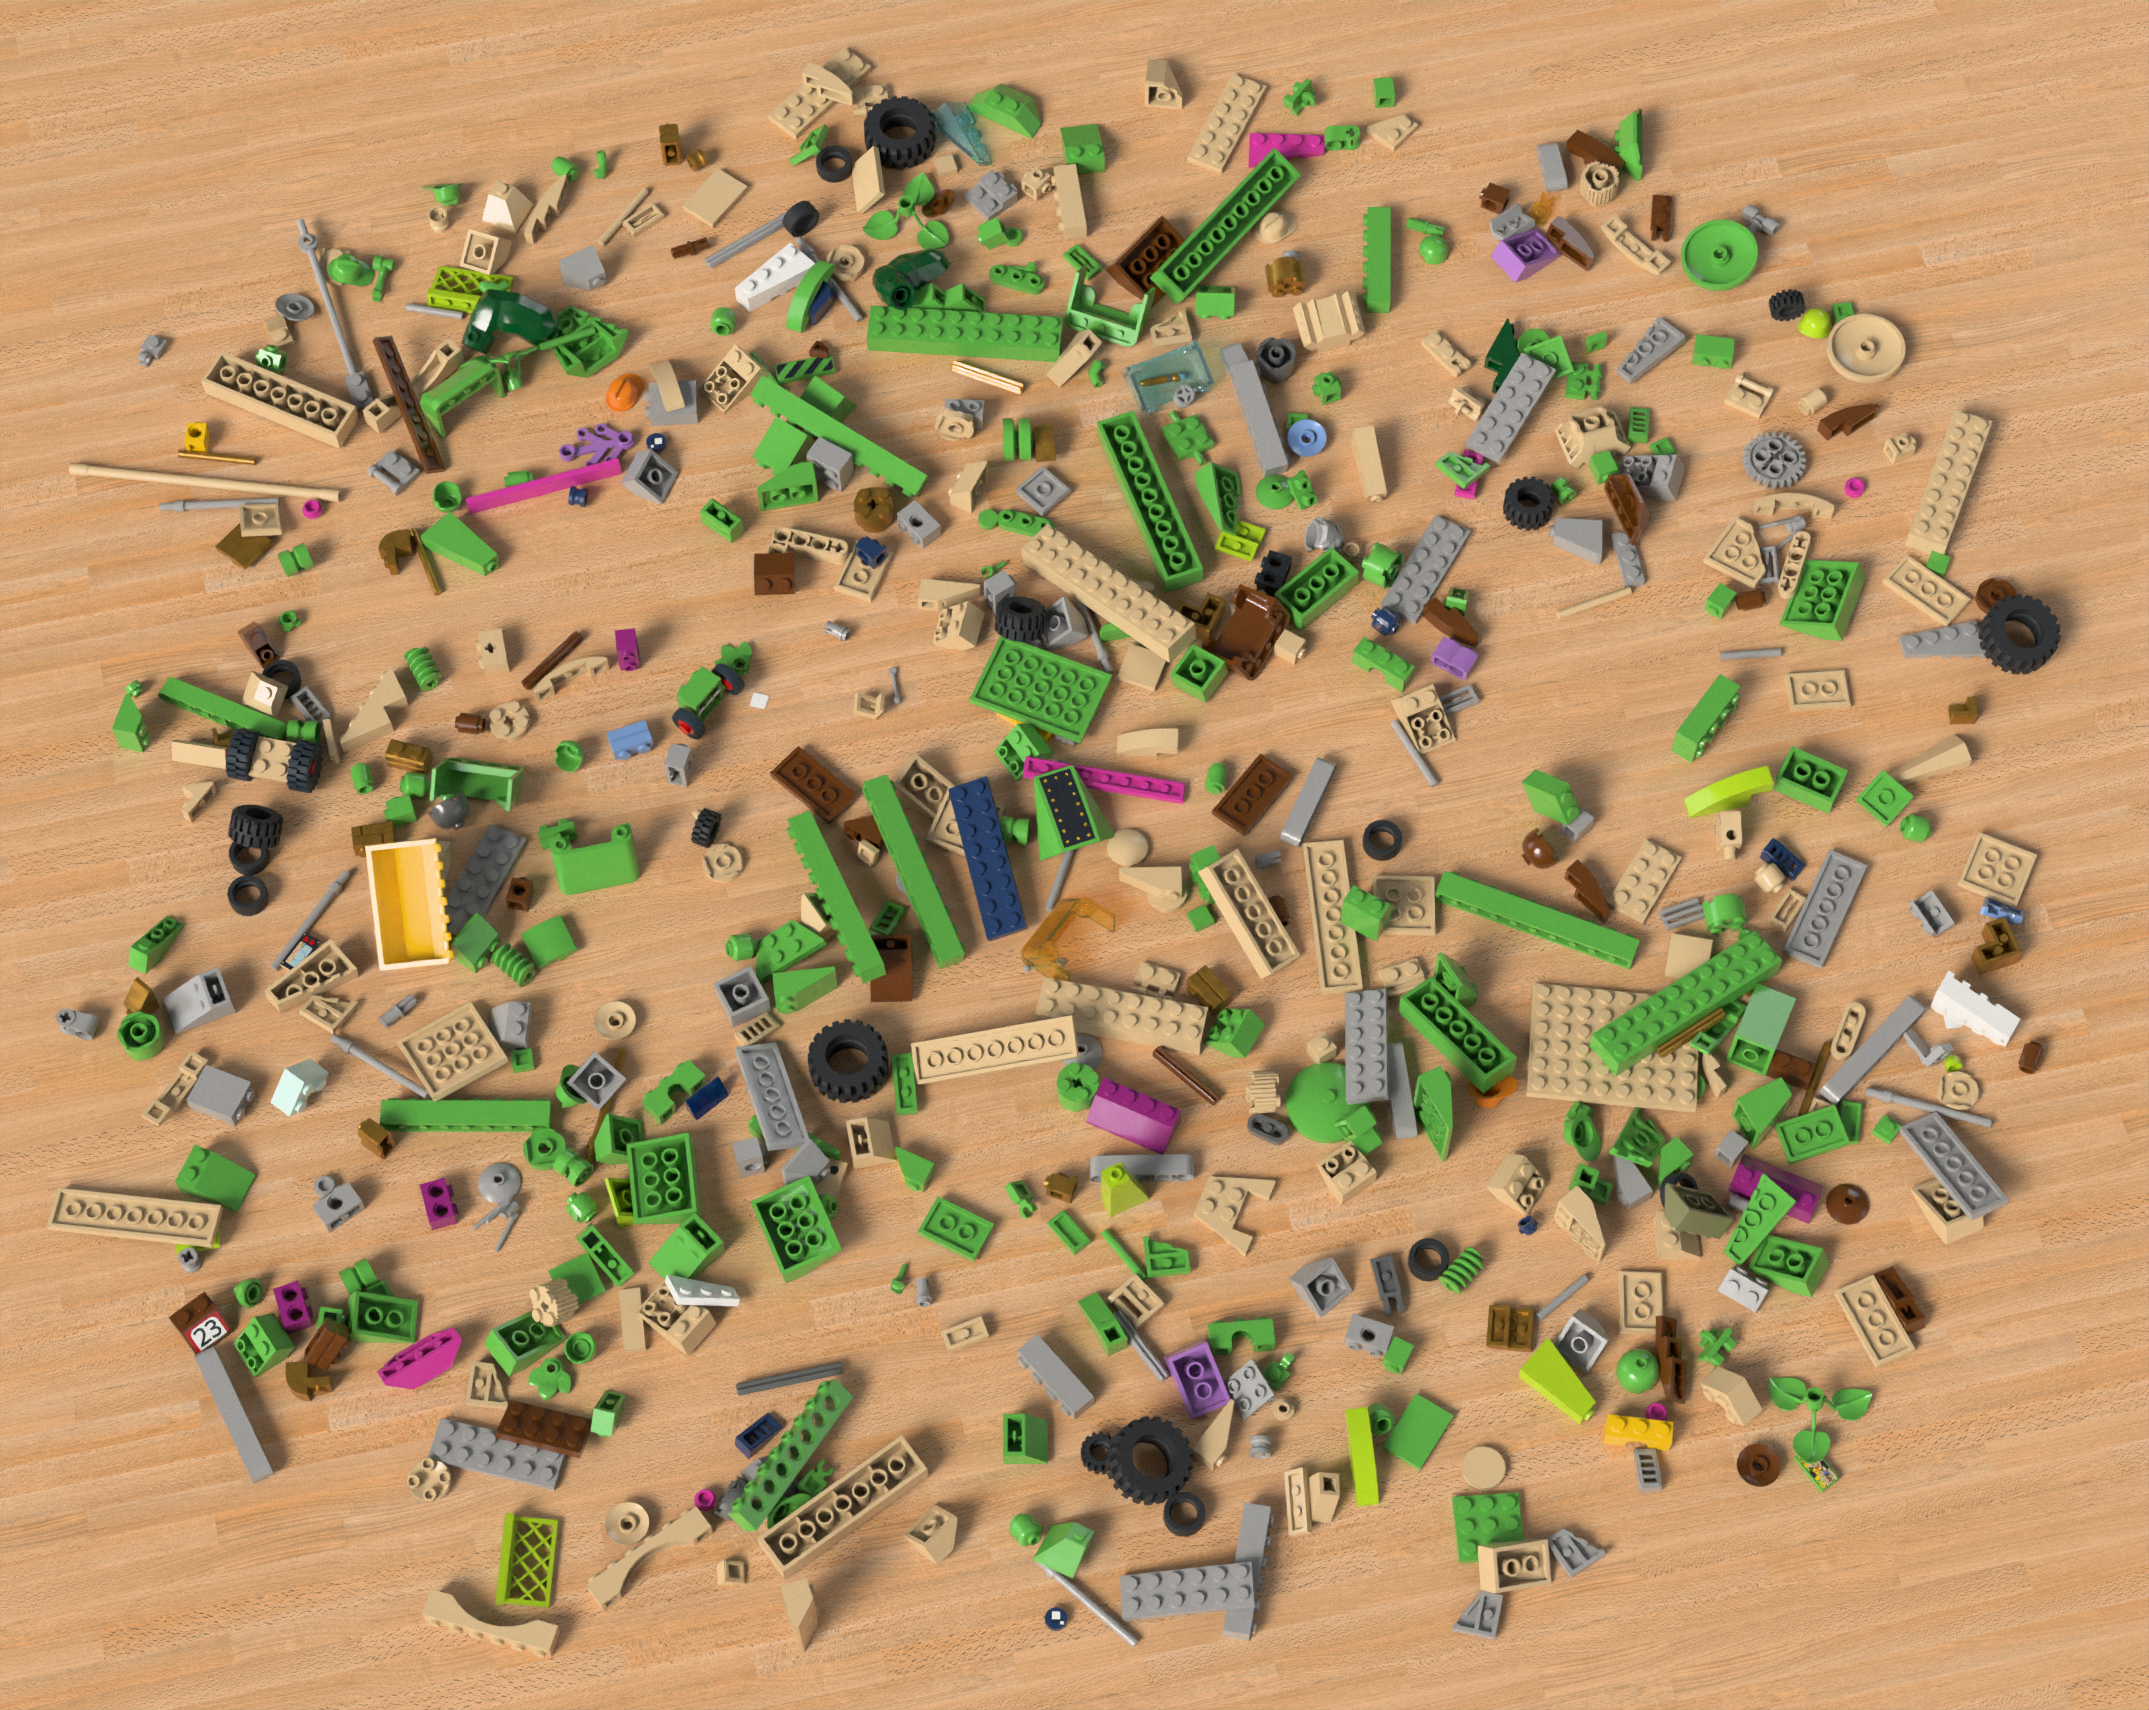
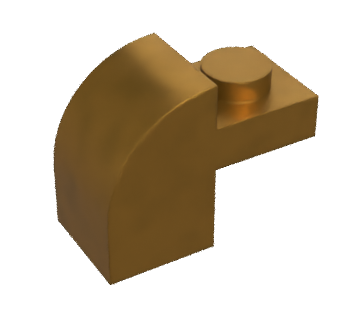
[1032,424,1056,462]
[379,529,413,575]
[286,1361,333,1401]

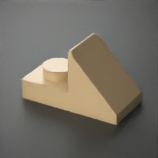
[263,314,295,350]
[181,782,217,823]

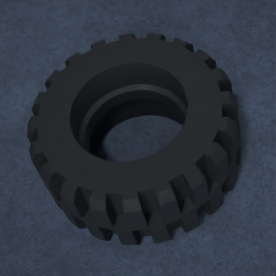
[864,96,936,170]
[1978,594,2061,675]
[808,1019,889,1103]
[1105,1416,1194,1505]

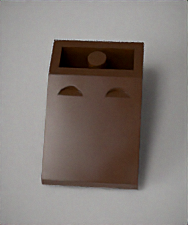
[870,934,913,1002]

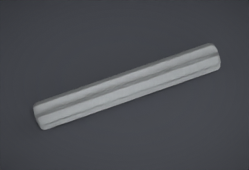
[1113,1310,1169,1382]

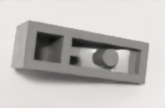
[1612,1141,1653,1211]

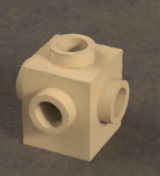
[1022,166,1051,201]

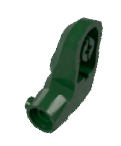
[872,248,951,310]
[461,289,559,355]

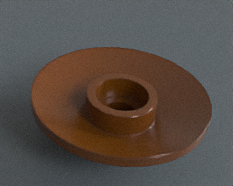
[922,189,955,218]
[1826,1184,1869,1225]
[1736,1444,1781,1487]

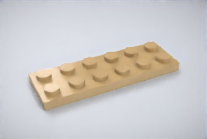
[768,47,872,139]
[1187,73,1266,174]

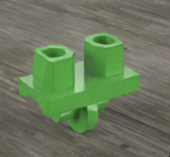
[1283,78,1316,116]
[1287,469,1318,510]
[537,818,578,850]
[1697,1327,1737,1367]

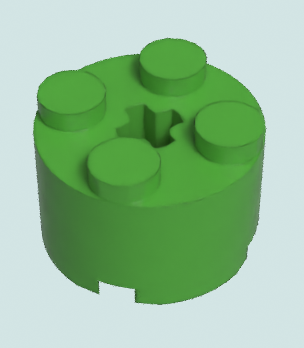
[1362,542,1404,589]
[1702,894,1748,935]
[117,1012,165,1061]
[1057,1062,1099,1112]

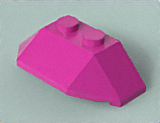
[377,1327,462,1390]

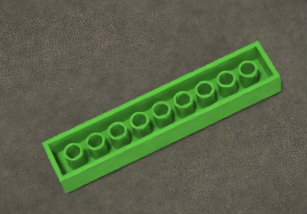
[1150,148,1301,305]
[867,305,1063,362]
[1097,411,1203,593]
[1590,930,1782,1076]

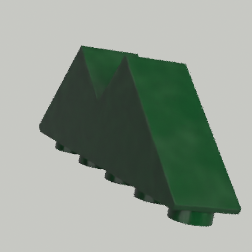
[1484,318,1519,394]

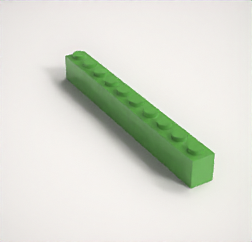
[750,376,930,498]
[862,774,966,969]
[786,810,886,984]
[1435,871,1640,970]

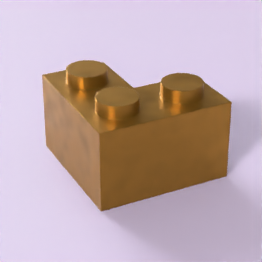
[1176,593,1226,641]
[1971,917,2022,975]

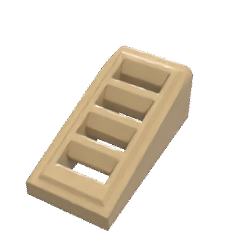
[734,1011,780,1046]

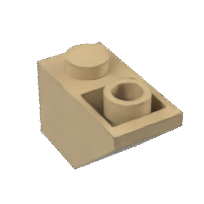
[1308,1472,1340,1523]

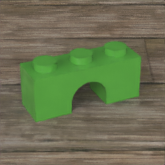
[1352,637,1415,692]
[642,1059,707,1125]
[1207,1317,1275,1356]

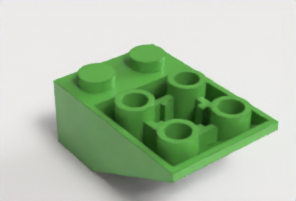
[648,1213,725,1280]

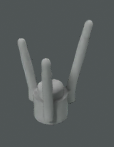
[1758,514,1806,555]
[473,1197,520,1252]

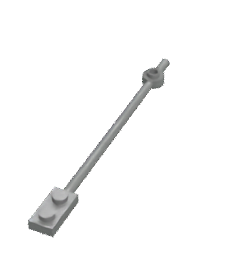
[297,219,373,412]

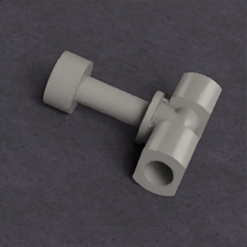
[1741,204,1780,236]

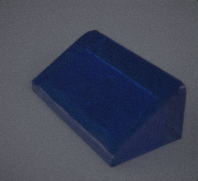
[685,1077,729,1120]

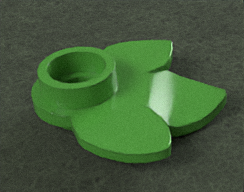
[715,641,752,675]
[528,1358,571,1401]

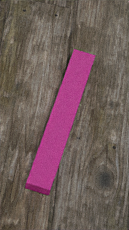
[466,458,622,514]
[1023,756,1186,804]

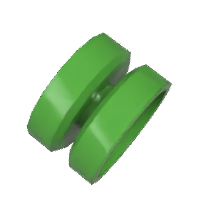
[1003,418,1033,462]

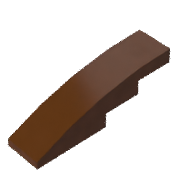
[1655,1315,1687,1404]

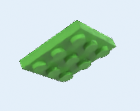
[1452,1493,1524,1563]

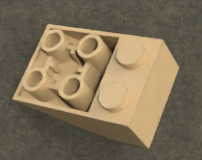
[699,345,770,413]
[1391,684,1455,755]
[1554,1186,1605,1263]
[636,1280,717,1356]

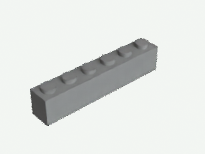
[1229,360,1290,477]
[1223,1502,1274,1641]

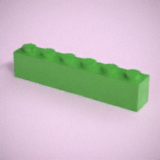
[1363,207,1391,313]

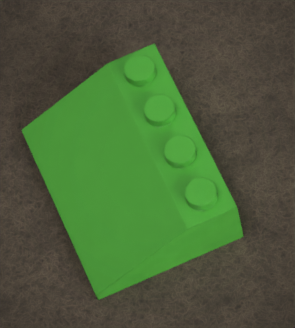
[1780,560,1866,641]
[1413,1065,1453,1162]
[626,1133,703,1224]
[750,1176,842,1283]

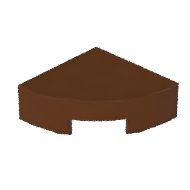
[809,341,829,359]

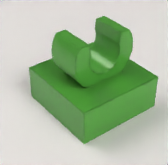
[1565,1101,1594,1120]

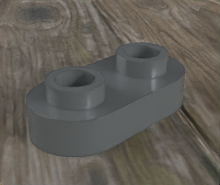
[1247,1114,1288,1145]

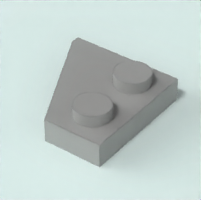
[1452,1590,1503,1640]

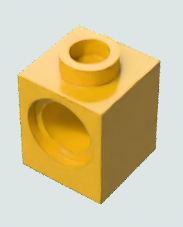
[184,422,210,452]

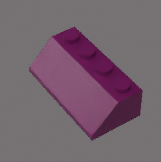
[1086,1078,1181,1155]
[1728,1154,1823,1224]

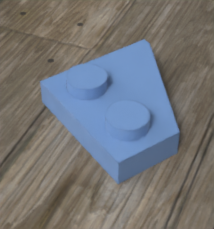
[1980,897,2025,924]

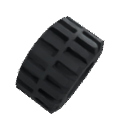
[1503,476,1554,531]
[994,596,1046,642]
[228,805,284,849]

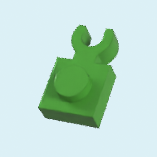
[796,1460,834,1498]

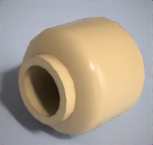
[1754,862,1785,893]

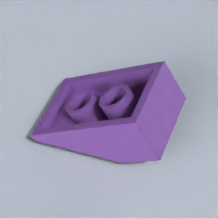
[1491,228,1561,282]
[1163,1340,1230,1419]

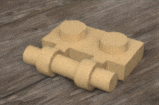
[850,83,889,117]
[1130,962,1181,1001]

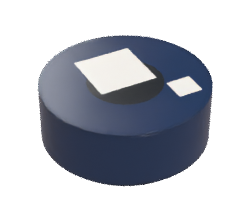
[646,433,666,453]
[1045,1607,1067,1631]

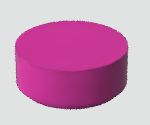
[1844,478,1865,498]

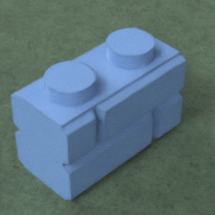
[606,720,654,760]

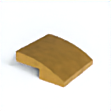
[215,523,273,570]
[1486,1305,1535,1352]

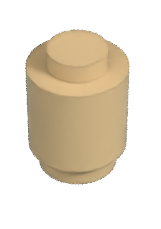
[1798,388,1827,415]

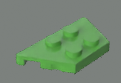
[756,920,827,984]
[1609,1107,1666,1167]

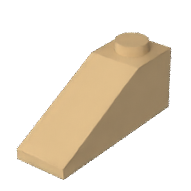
[1119,867,1182,900]
[1192,1399,1234,1471]

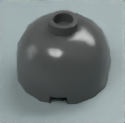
[428,792,470,830]
[713,1475,755,1521]

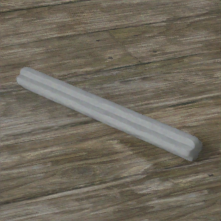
[705,212,786,268]

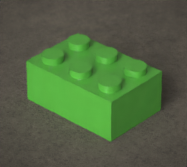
[1773,746,1848,814]

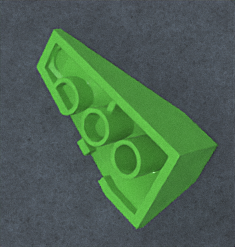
[1195,462,1241,536]

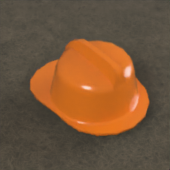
[606,373,644,412]
[1467,1076,1519,1108]

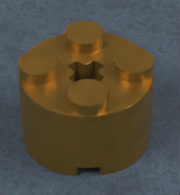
[1265,257,1306,298]
[854,487,894,533]

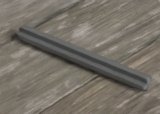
[736,1362,843,1396]

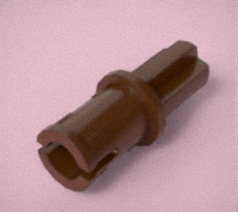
[671,237,709,259]

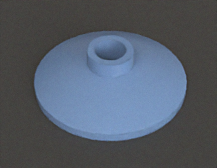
[1287,420,1326,457]

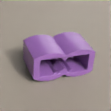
[1430,637,1478,680]

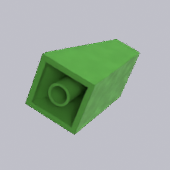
[1726,983,1796,1076]

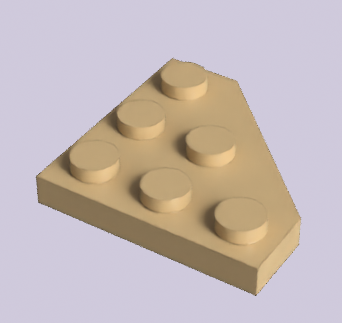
[1703,516,1766,589]

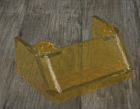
[1021,897,1116,982]

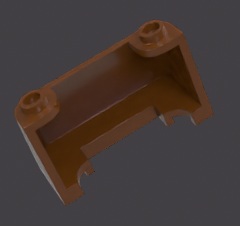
[1202,584,1290,681]

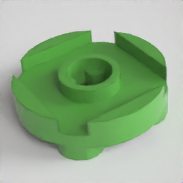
[523,1128,567,1170]

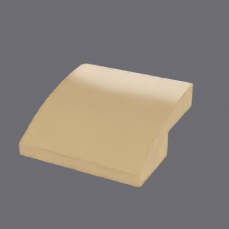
[1664,933,1713,979]

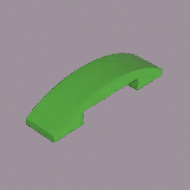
[786,260,835,333]
[1690,1000,1747,1055]

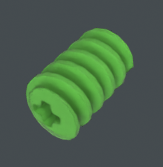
[404,647,442,691]
[490,943,535,987]
[1438,1247,1484,1295]

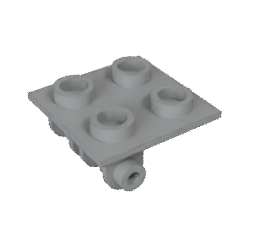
[1224,1359,1276,1420]

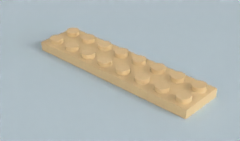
[1302,840,1363,995]
[911,1015,1079,1086]
[47,1188,223,1248]

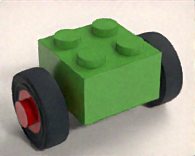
[672,663,745,740]

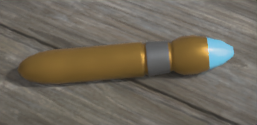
[1139,373,1185,387]

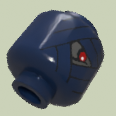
[1371,606,1401,636]

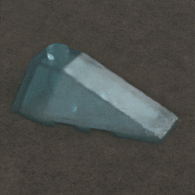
[932,102,993,166]

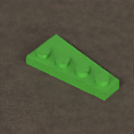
[1724,1173,1797,1267]

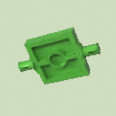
[1161,410,1214,466]

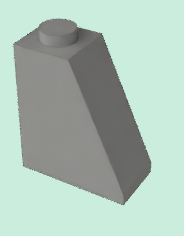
[1549,518,1602,564]

